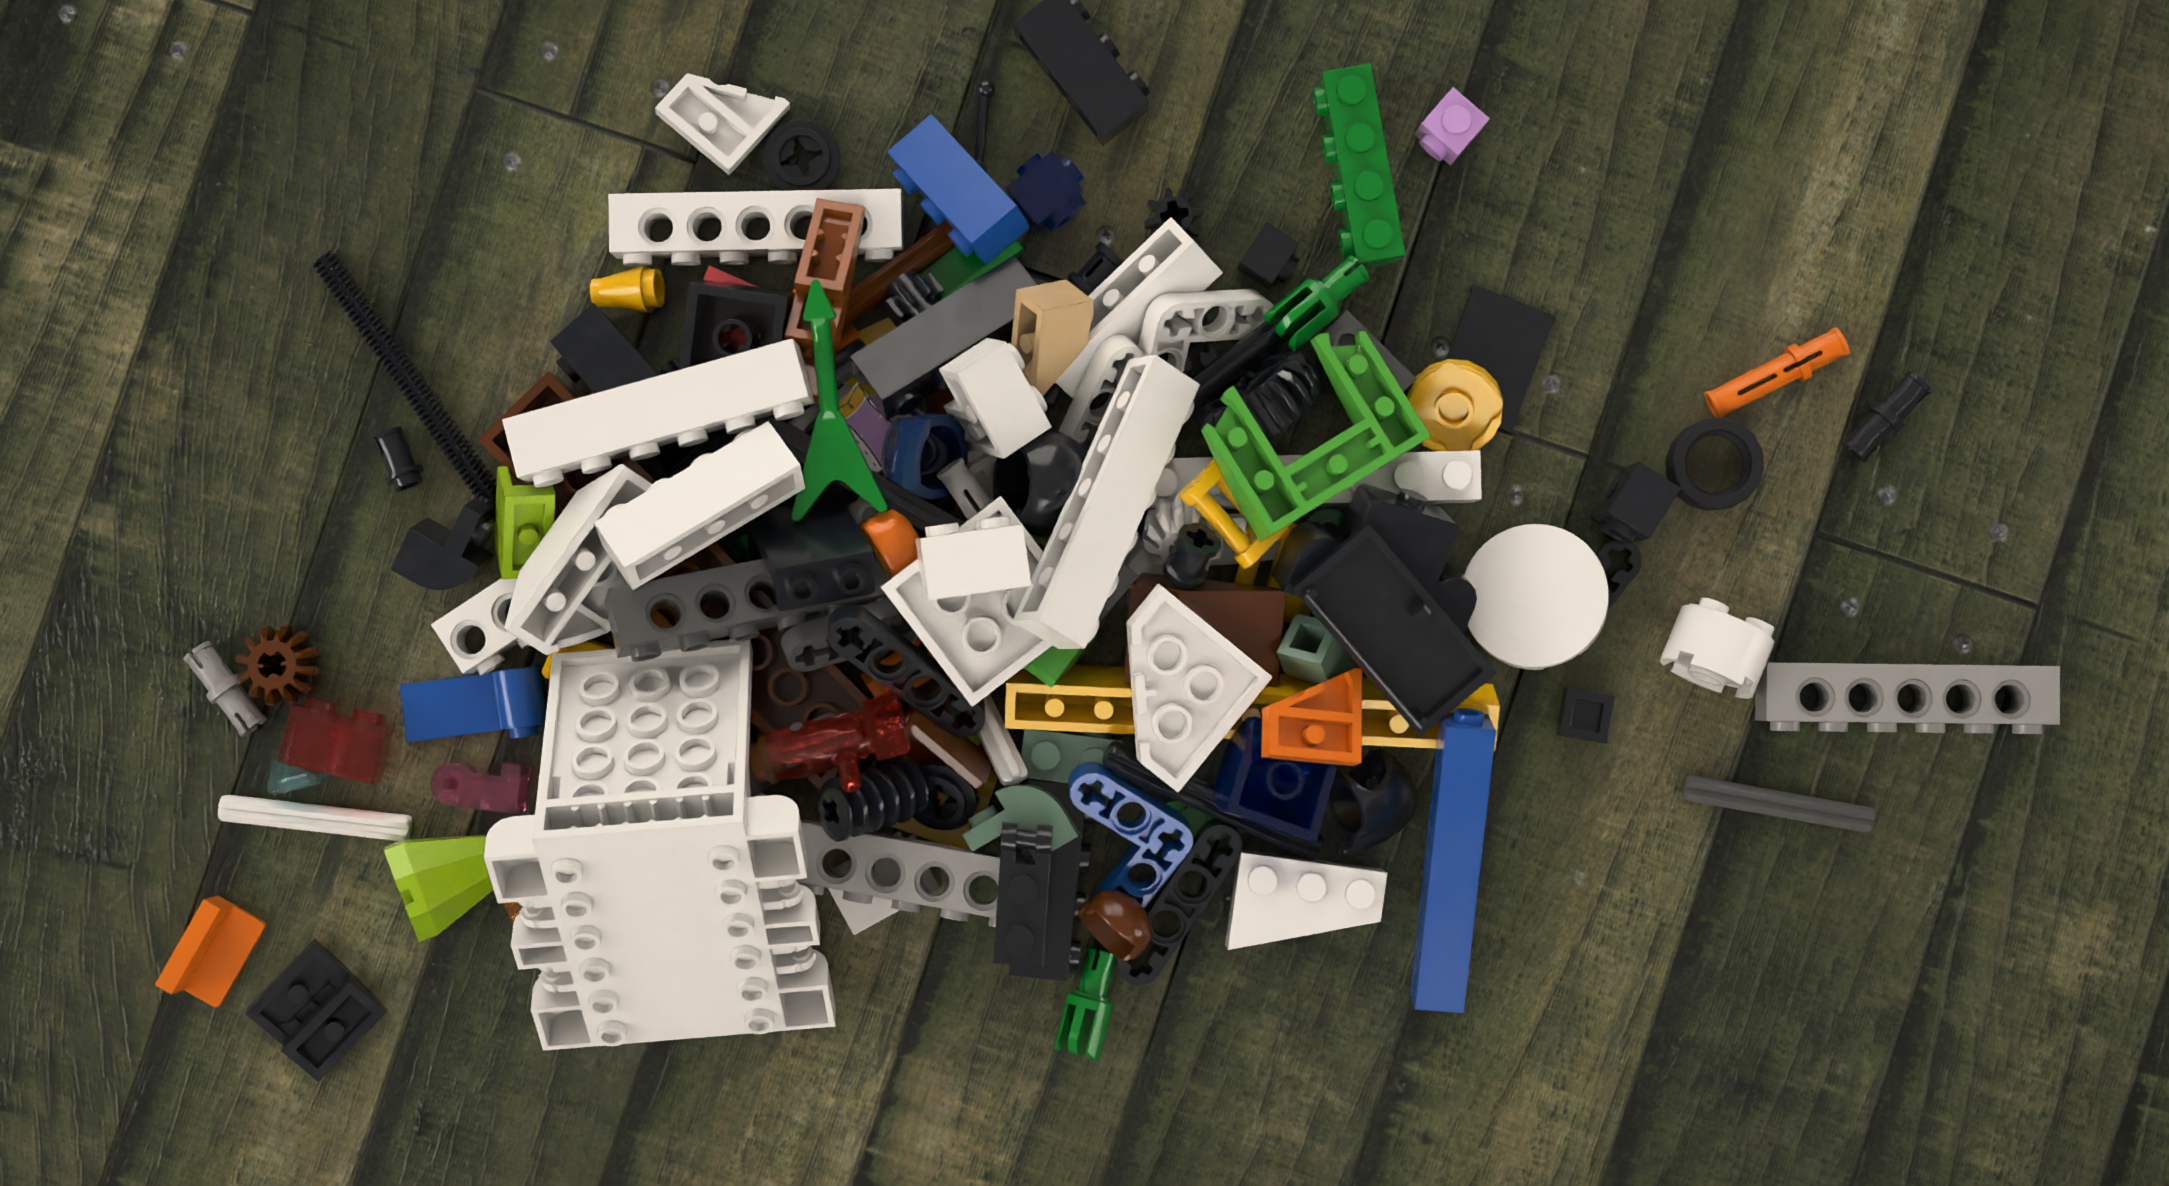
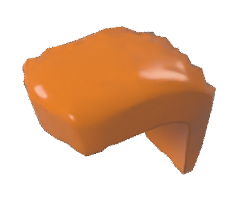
[858,509,919,578]

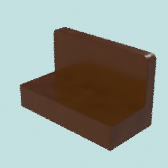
[886,706,992,790]

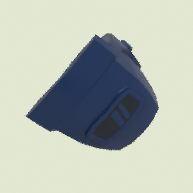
[882,413,968,500]

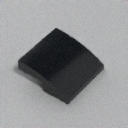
[245,939,387,1082]

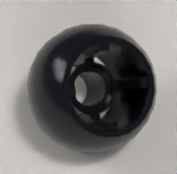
[993,429,1087,536]

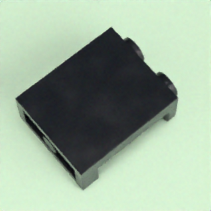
[746,495,875,611]

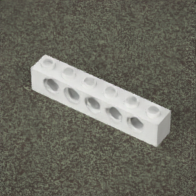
[608,189,905,267]

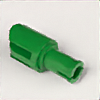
[1262,255,1369,352]
[1053,947,1117,1062]

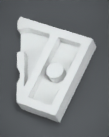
[655,73,790,175]

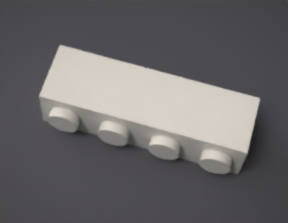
[1055,217,1223,399]
[594,421,805,590]

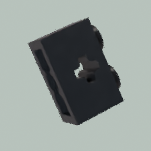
[1590,462,1681,545]

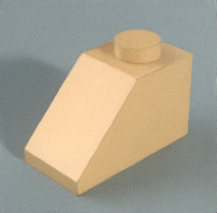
[1011,279,1094,396]

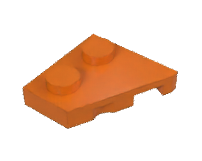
[1261,668,1362,766]

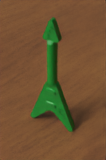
[792,279,888,521]

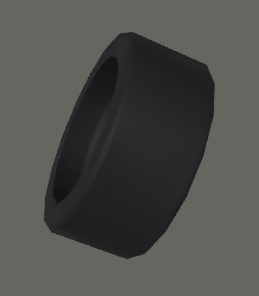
[1665,417,1764,511]

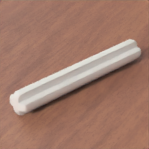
[218,795,412,841]

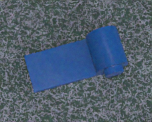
[400,666,546,742]

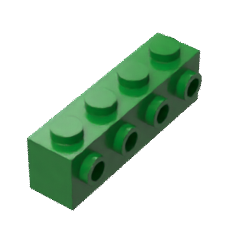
[1312,63,1406,269]

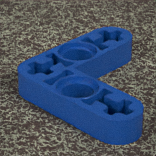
[1068,762,1193,909]

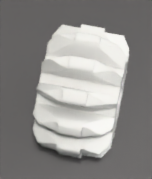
[1142,492,1224,571]

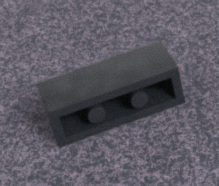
[1013,0,1150,146]

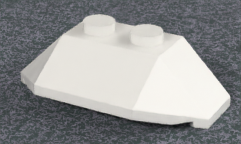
[504,464,652,655]

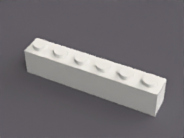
[502,338,815,487]
[1013,354,1200,649]

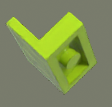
[495,466,555,579]

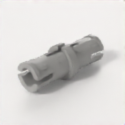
[183,641,267,737]

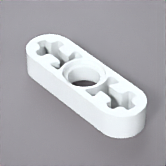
[1058,334,1144,453]

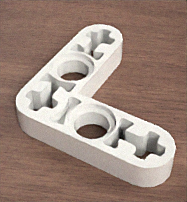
[1138,289,1274,373]

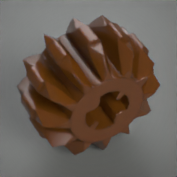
[235,624,322,706]

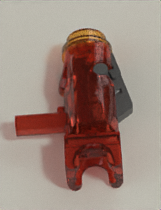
[749,693,911,792]

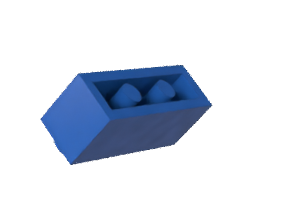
[887,114,1030,265]

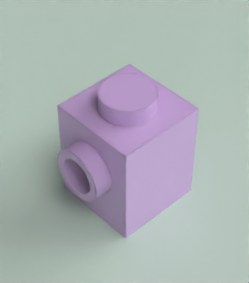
[1414,87,1490,166]

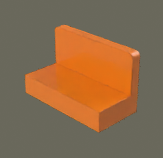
[155,895,267,1008]

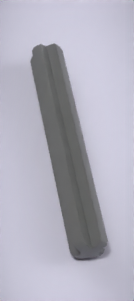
[1682,775,1875,833]

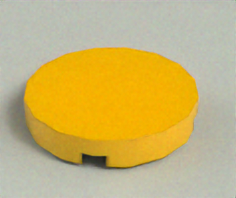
[1407,359,1503,451]

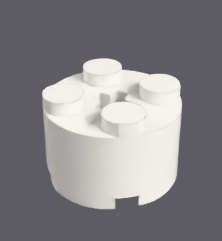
[1660,597,1775,699]

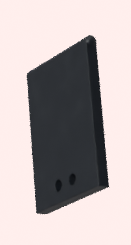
[1445,284,1556,431]

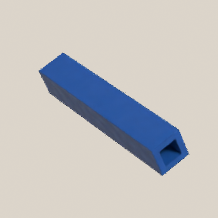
[1410,708,1496,1013]

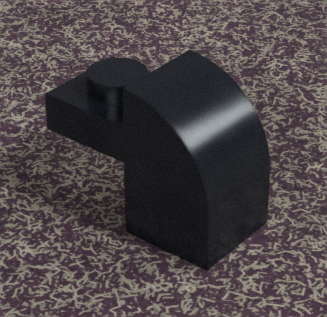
[391,495,496,590]

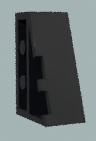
[550,303,712,471]

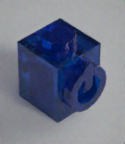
[1007,151,1087,233]

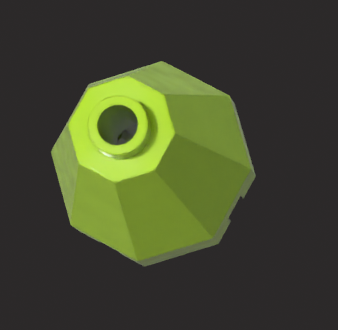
[383,835,493,942]

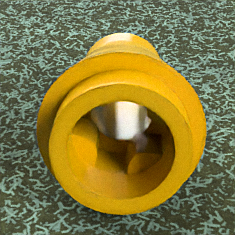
[590,265,666,313]

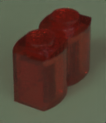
[277,697,394,784]

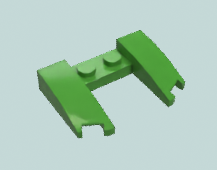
[1201,331,1431,542]

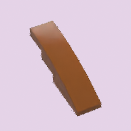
[785,198,865,404]

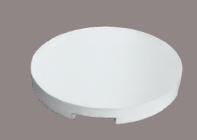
[1464,524,1609,670]

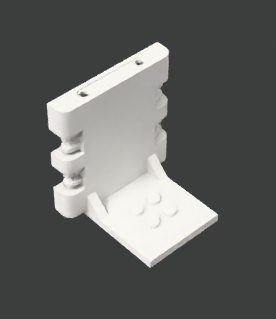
[484,639,836,1051]

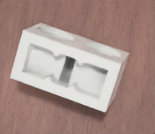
[431,578,530,676]

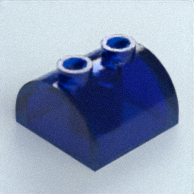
[1215,716,1338,843]

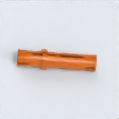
[1704,327,1850,418]

